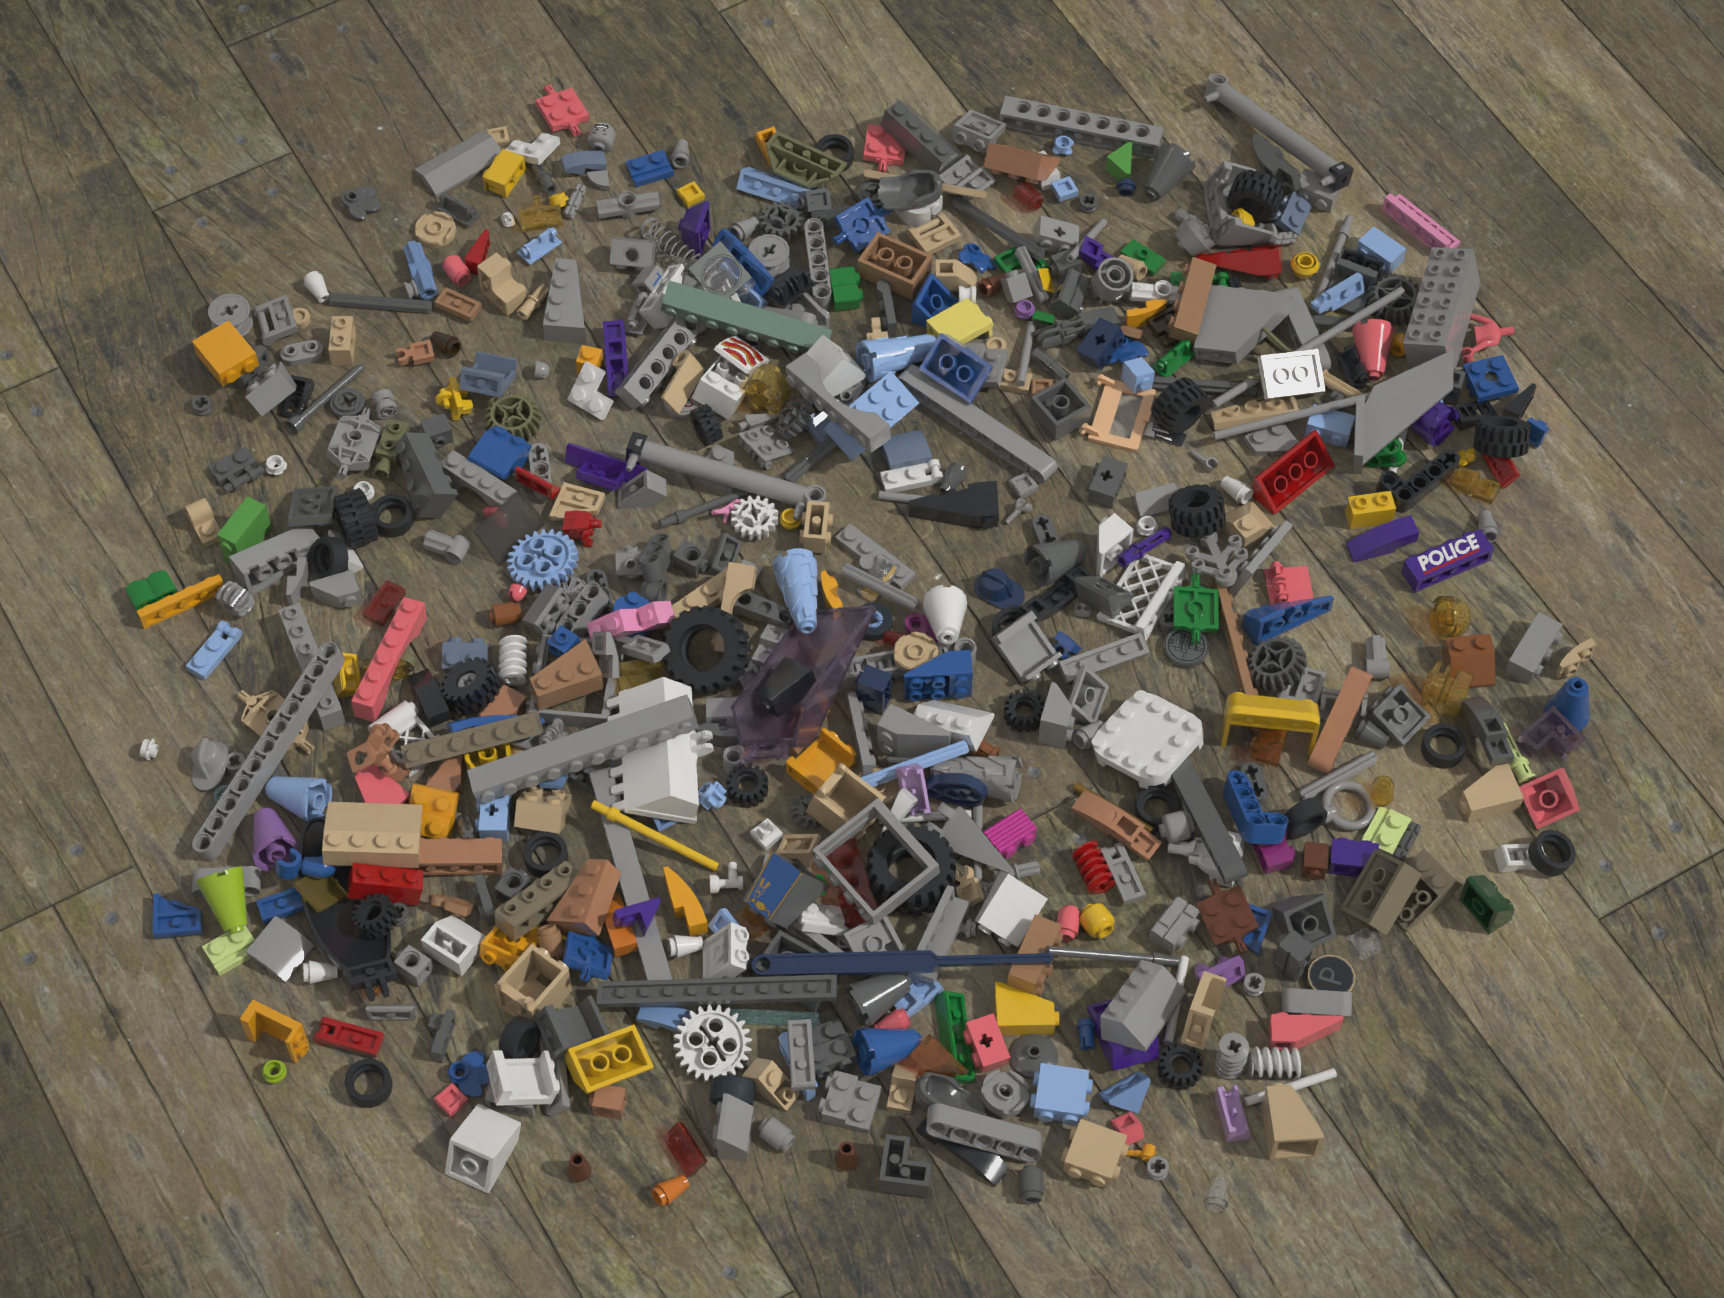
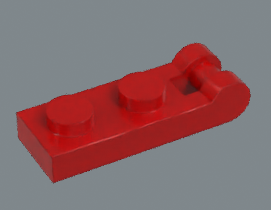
[313,1017,385,1058]

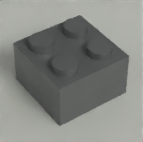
[1030,378,1091,441]

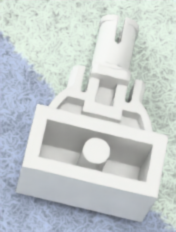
[1168,831,1245,888]

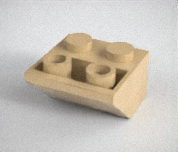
[514,786,572,834]

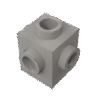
[615,545,643,578]

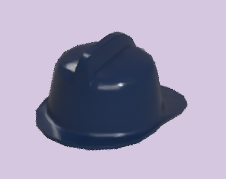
[974,568,1025,609]

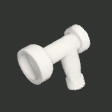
[710,862,743,894]

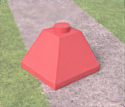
[1519,768,1580,830]

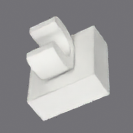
[750,818,783,851]

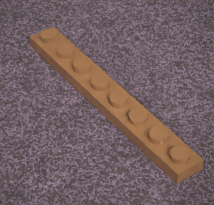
[1210,568,1259,731]

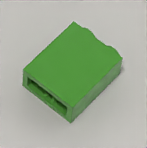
[217,496,272,565]

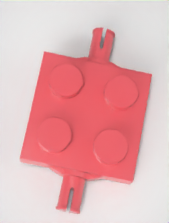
[535,84,589,137]
[863,124,905,173]

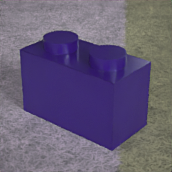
[1328,838,1379,877]

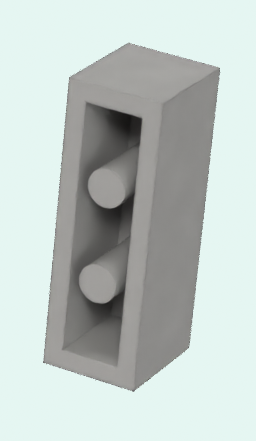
[1505,612,1563,684]

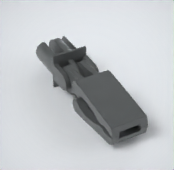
[1033,306,1123,350]

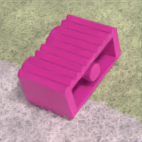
[983,808,1037,859]

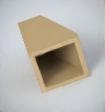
[1261,1083,1324,1160]

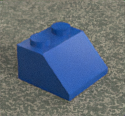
[467,426,532,479]

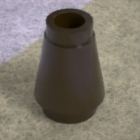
[430,331,462,356]

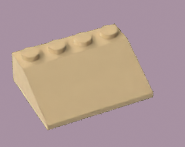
[322,802,423,868]

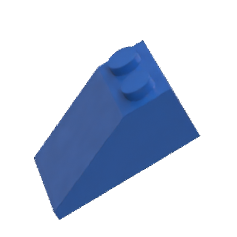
[919,333,993,403]

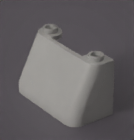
[1204,160,1278,247]

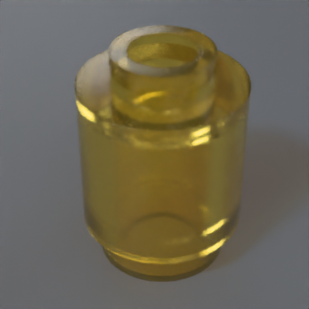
[1370,775,1395,807]

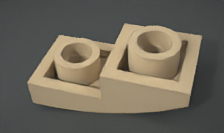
[1556,638,1596,679]

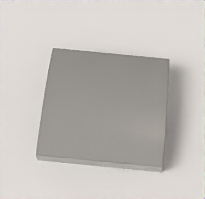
[939,154,996,202]
[246,916,315,983]

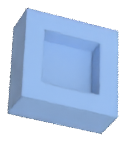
[1051,176,1079,202]
[708,908,740,933]

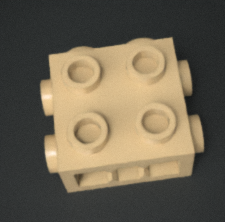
[1061,1119,1130,1188]

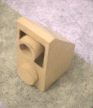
[935,259,977,292]
[742,1058,801,1111]

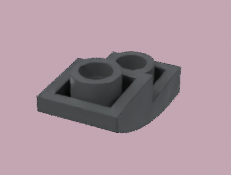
[696,723,744,748]

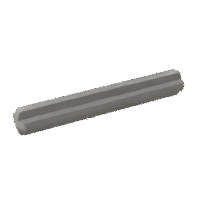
[841,563,920,611]
[1298,751,1378,800]

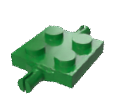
[1173,573,1219,645]

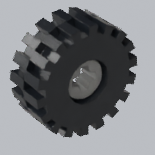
[440,657,501,715]

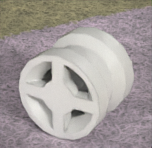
[958,286,976,304]

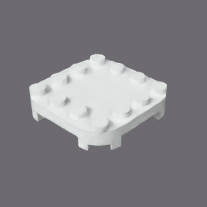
[1092,690,1204,789]

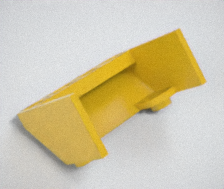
[1221,692,1320,756]

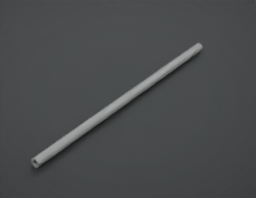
[1212,287,1405,408]
[1213,392,1371,440]

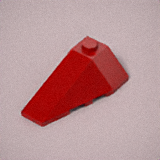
[1195,245,1282,279]

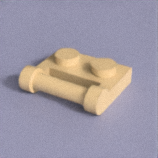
[906,212,961,255]

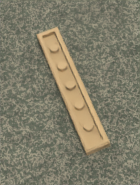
[864,169,987,199]

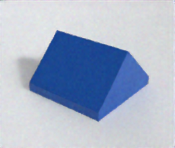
[912,273,958,328]

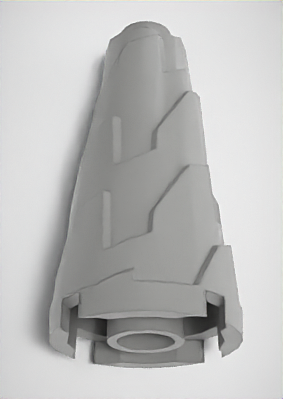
[930,756,1022,803]

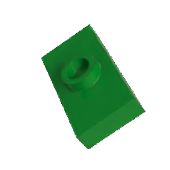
[1120,239,1166,276]

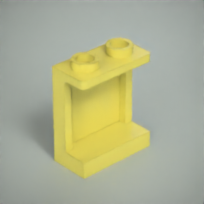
[926,298,993,344]

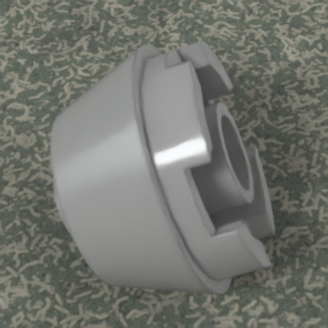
[1175,215,1215,257]

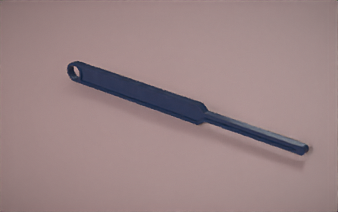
[752,950,1053,977]

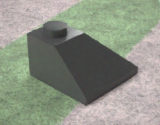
[1271,893,1337,947]

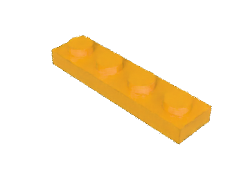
[137,574,224,629]

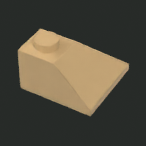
[1221,500,1275,550]

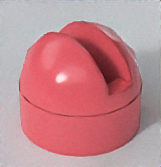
[508,584,527,602]

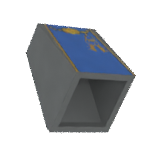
[743,852,829,928]

